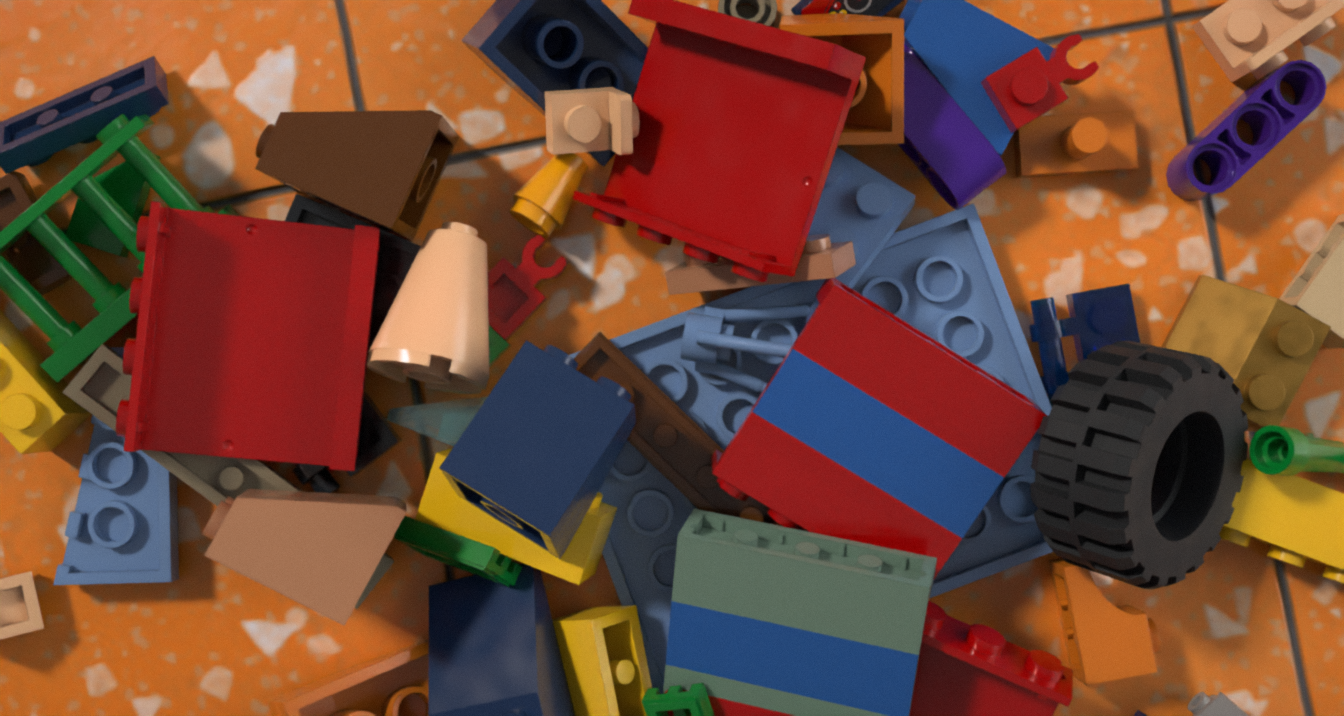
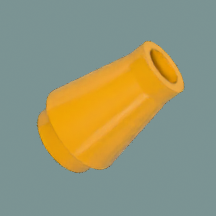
[509,153,588,238]

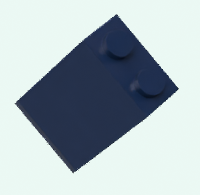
[439,341,636,559]

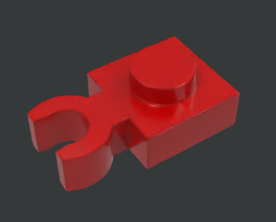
[981,34,1099,133]
[488,235,568,341]

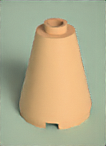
[367,222,489,394]

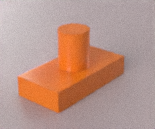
[1013,110,1138,178]

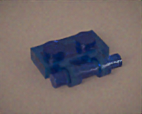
[1029,284,1140,407]

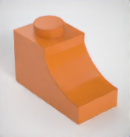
[1049,558,1161,686]

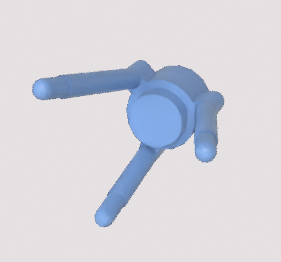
[680,305,811,393]

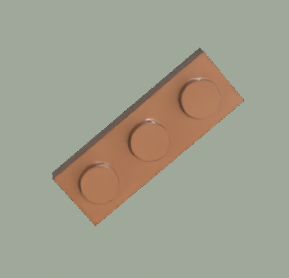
[665,234,856,295]

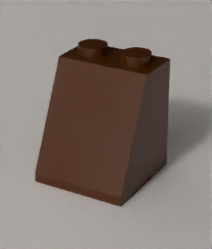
[255,110,459,241]

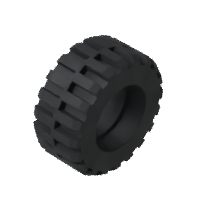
[1030,341,1248,589]

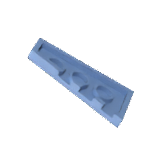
[53,347,179,585]

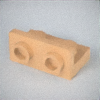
[1191,0,1344,82]

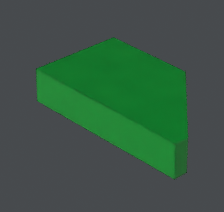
[66,154,161,258]

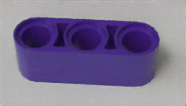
[898,44,1006,210]
[1166,60,1327,201]

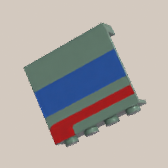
[663,508,937,716]

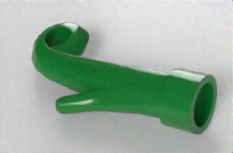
[1249,425,1344,476]

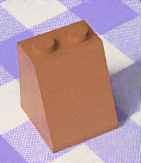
[202,489,407,626]

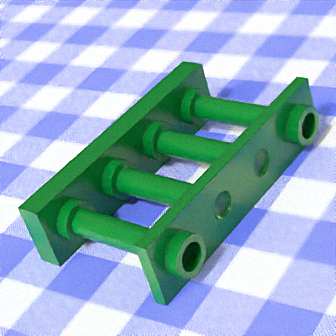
[0,114,240,383]

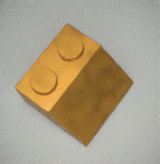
[1162,275,1331,432]

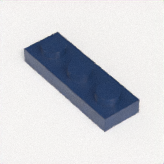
[0,56,169,174]

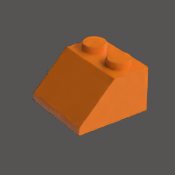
[779,13,904,145]

